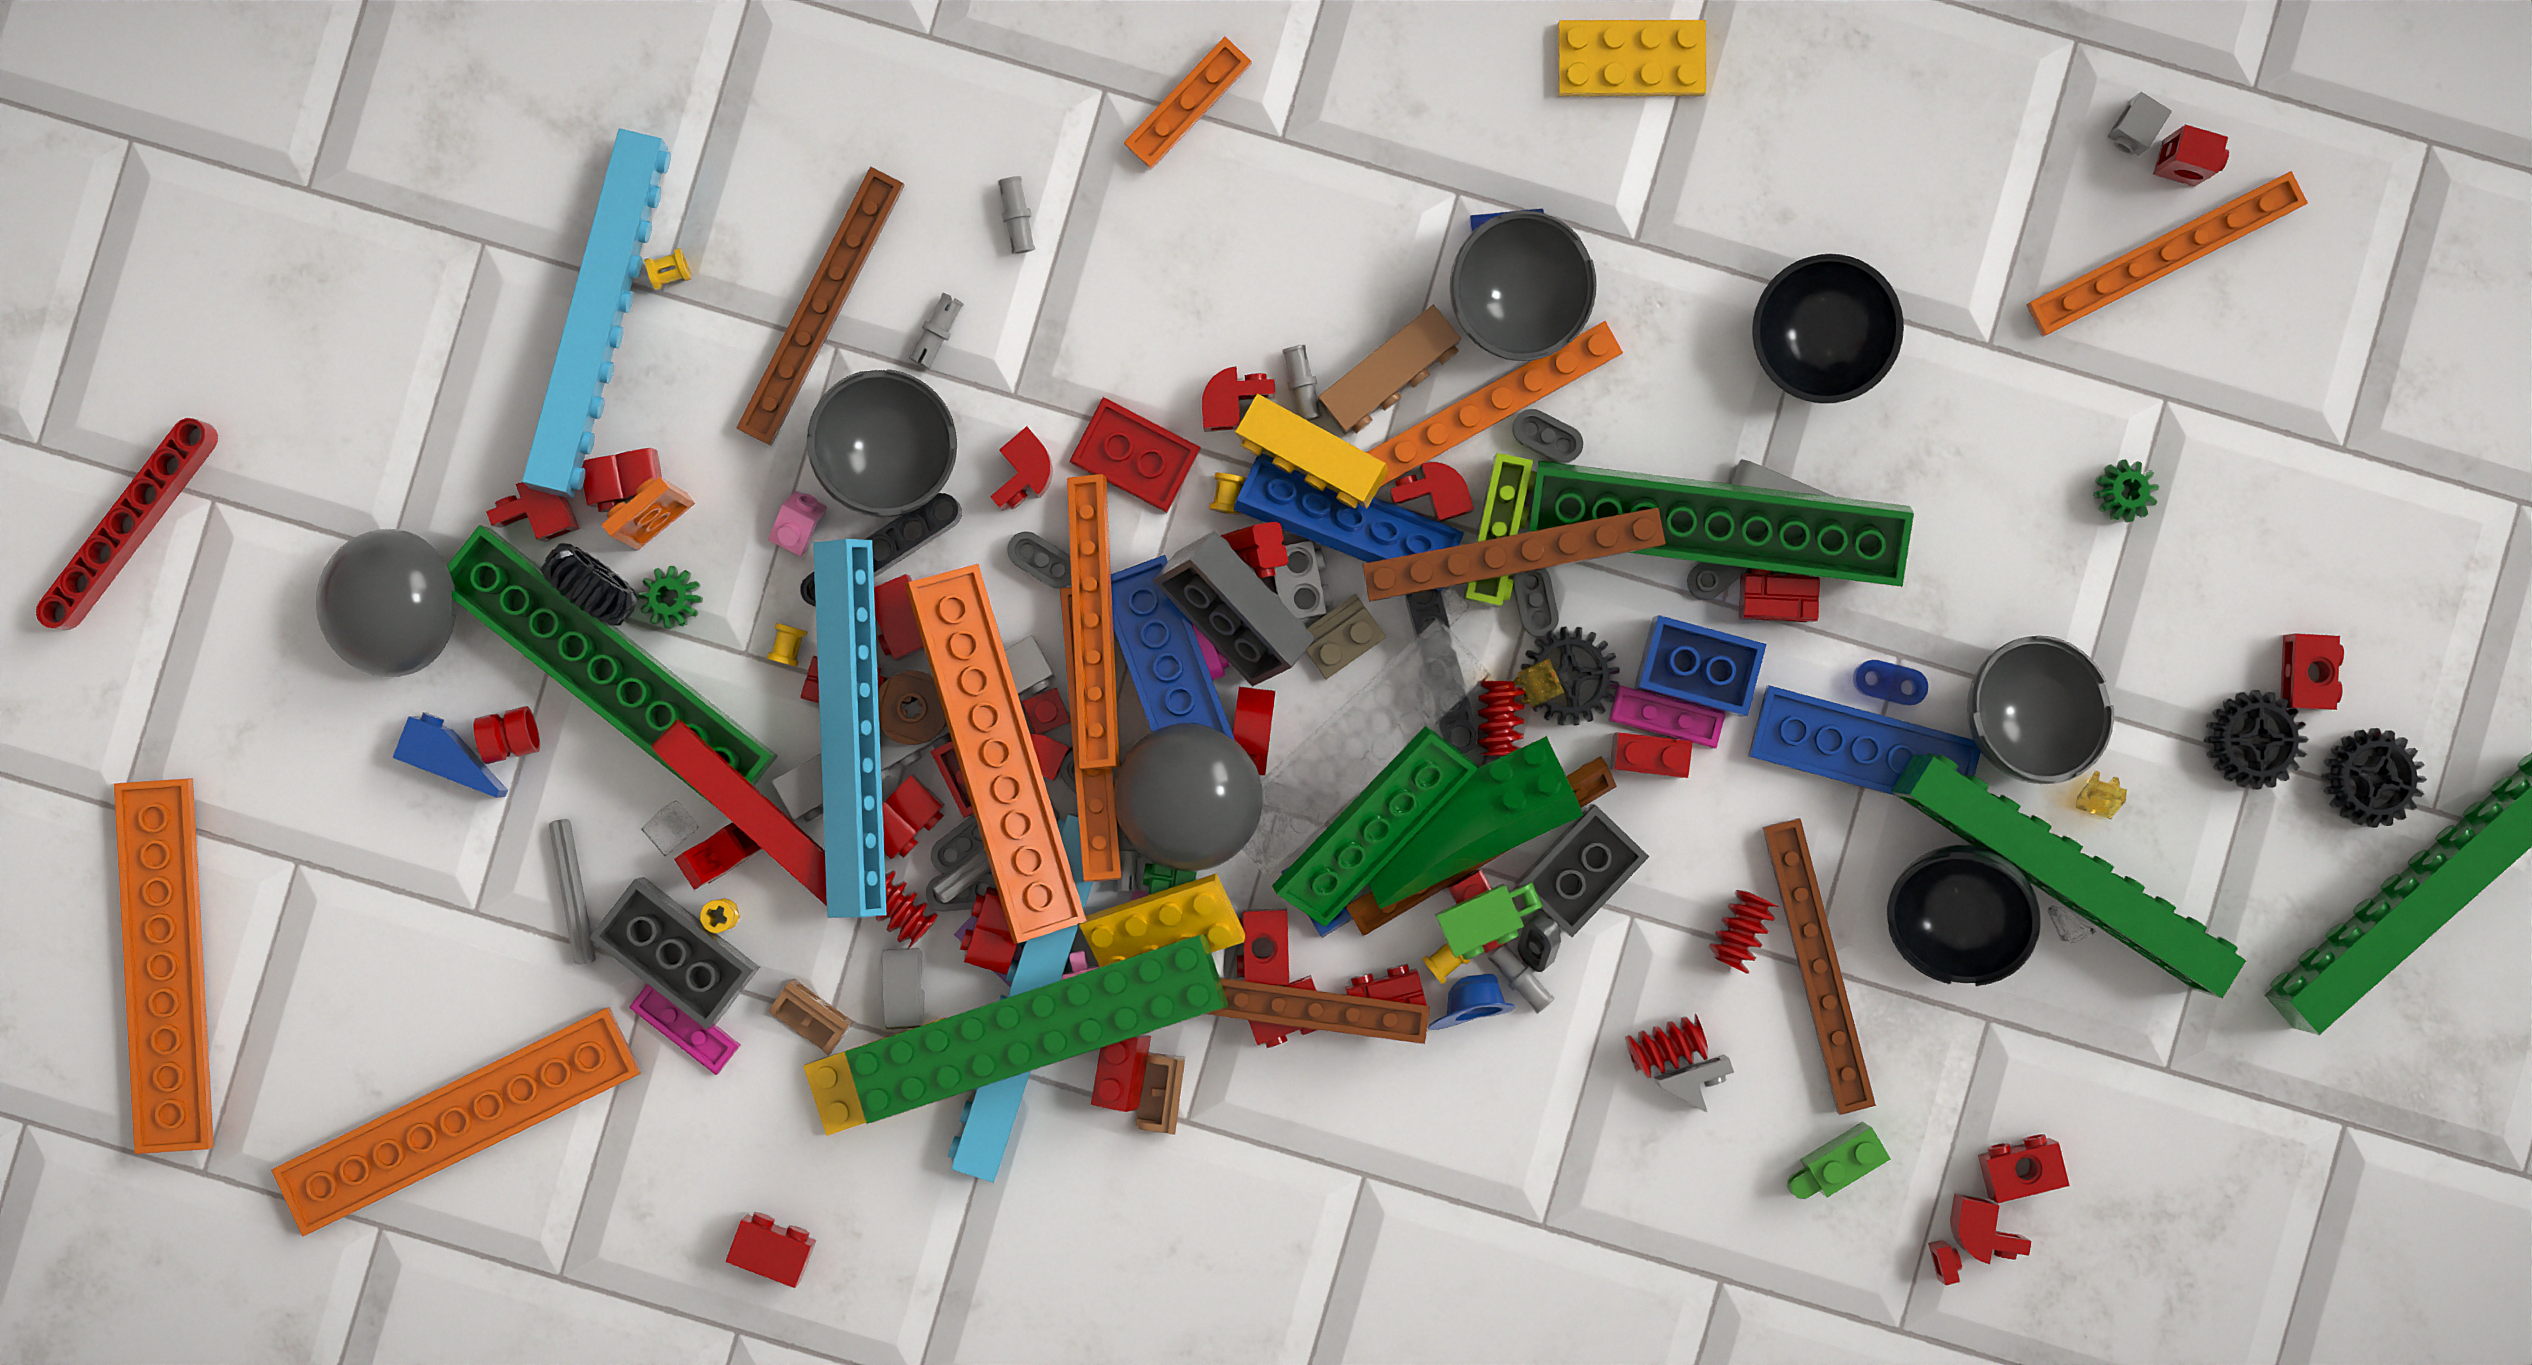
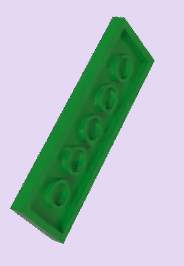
[1272,726,1478,927]

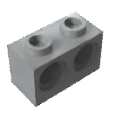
[1274,541,1332,620]

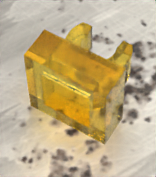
[1513,659,1564,707]
[2076,771,2127,819]

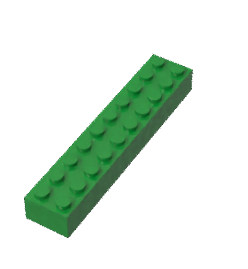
[1529,461,1914,587]
[447,525,778,810]
[1891,753,2247,999]
[2264,753,2532,1035]
[845,935,1229,1124]

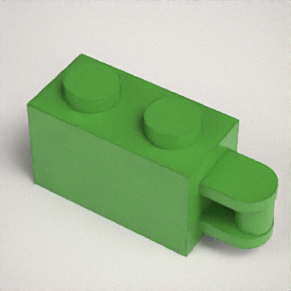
[1434,882,1543,960]
[1787,1122,1891,1199]

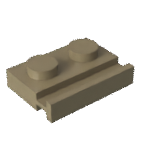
[1306,594,1386,680]

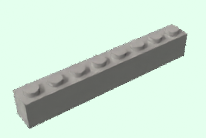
[772,635,1055,822]

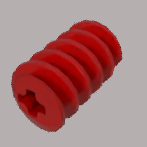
[1477,681,1524,756]
[876,870,938,950]
[1709,890,1780,974]
[1625,1013,1708,1078]

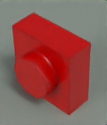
[1022,688,1071,735]
[1928,1240,1962,1286]

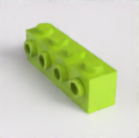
[1463,453,1537,608]

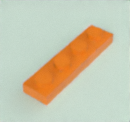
[1124,36,1252,170]

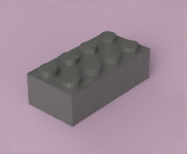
[1152,530,1315,687]
[589,877,760,1030]

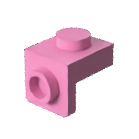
[768,491,827,557]

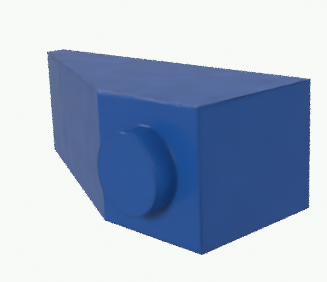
[392,712,508,798]

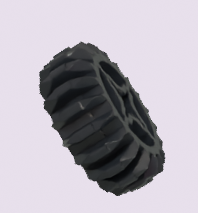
[541,543,639,626]
[1520,626,1620,726]
[2204,690,2309,790]
[2321,728,2427,828]

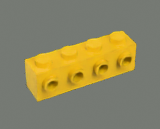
[1235,394,1389,509]

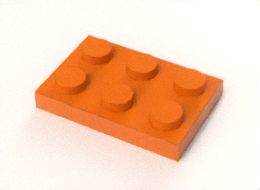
[601,477,695,550]

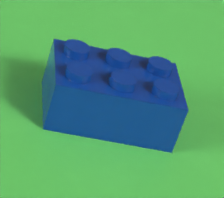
[1634,615,1767,717]

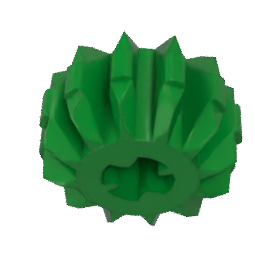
[2093,459,2160,523]
[638,566,703,629]

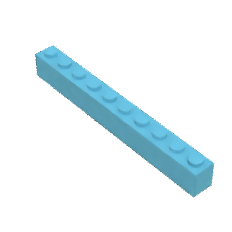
[522,128,671,499]
[813,539,887,918]
[948,813,1093,1183]

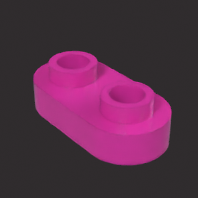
[1190,621,1230,680]

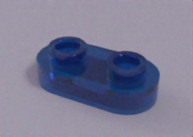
[1853,660,1928,706]

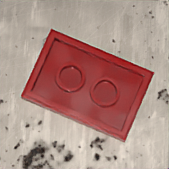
[1069,397,1201,513]

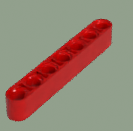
[36,418,218,630]
[651,719,827,906]

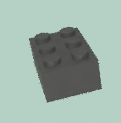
[1515,804,1650,937]

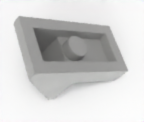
[1654,1055,1734,1112]

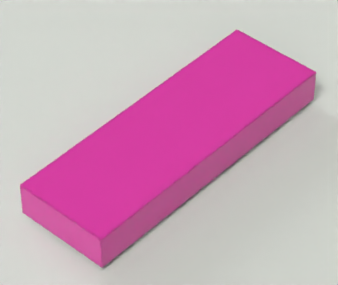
[1608,685,1726,748]
[629,984,741,1075]

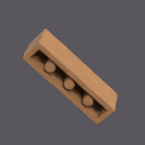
[1318,304,1461,435]

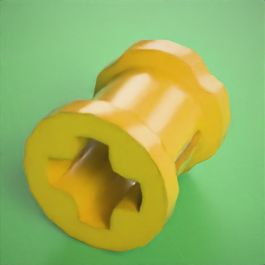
[644,248,691,291]
[1209,472,1247,515]
[767,623,808,667]
[700,898,740,933]
[1422,941,1471,985]

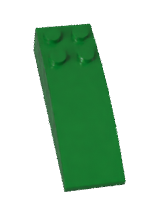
[1369,736,1583,909]

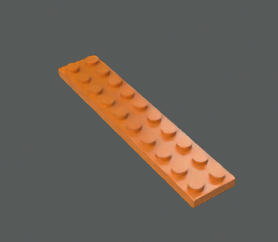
[905,564,1086,944]
[114,778,214,1154]
[271,1007,641,1237]

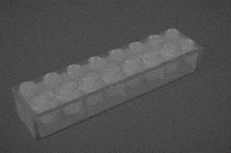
[1242,619,1491,876]

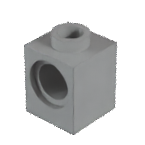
[2107,92,2172,156]

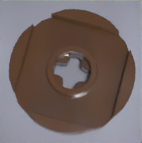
[878,670,947,745]

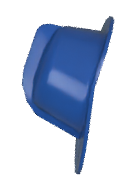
[1428,974,1516,1030]

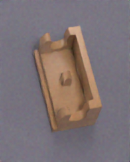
[768,979,854,1055]
[1135,1052,1185,1135]

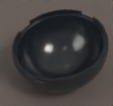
[1752,254,1904,404]
[1887,845,2040,986]

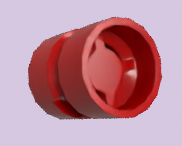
[473,706,540,764]

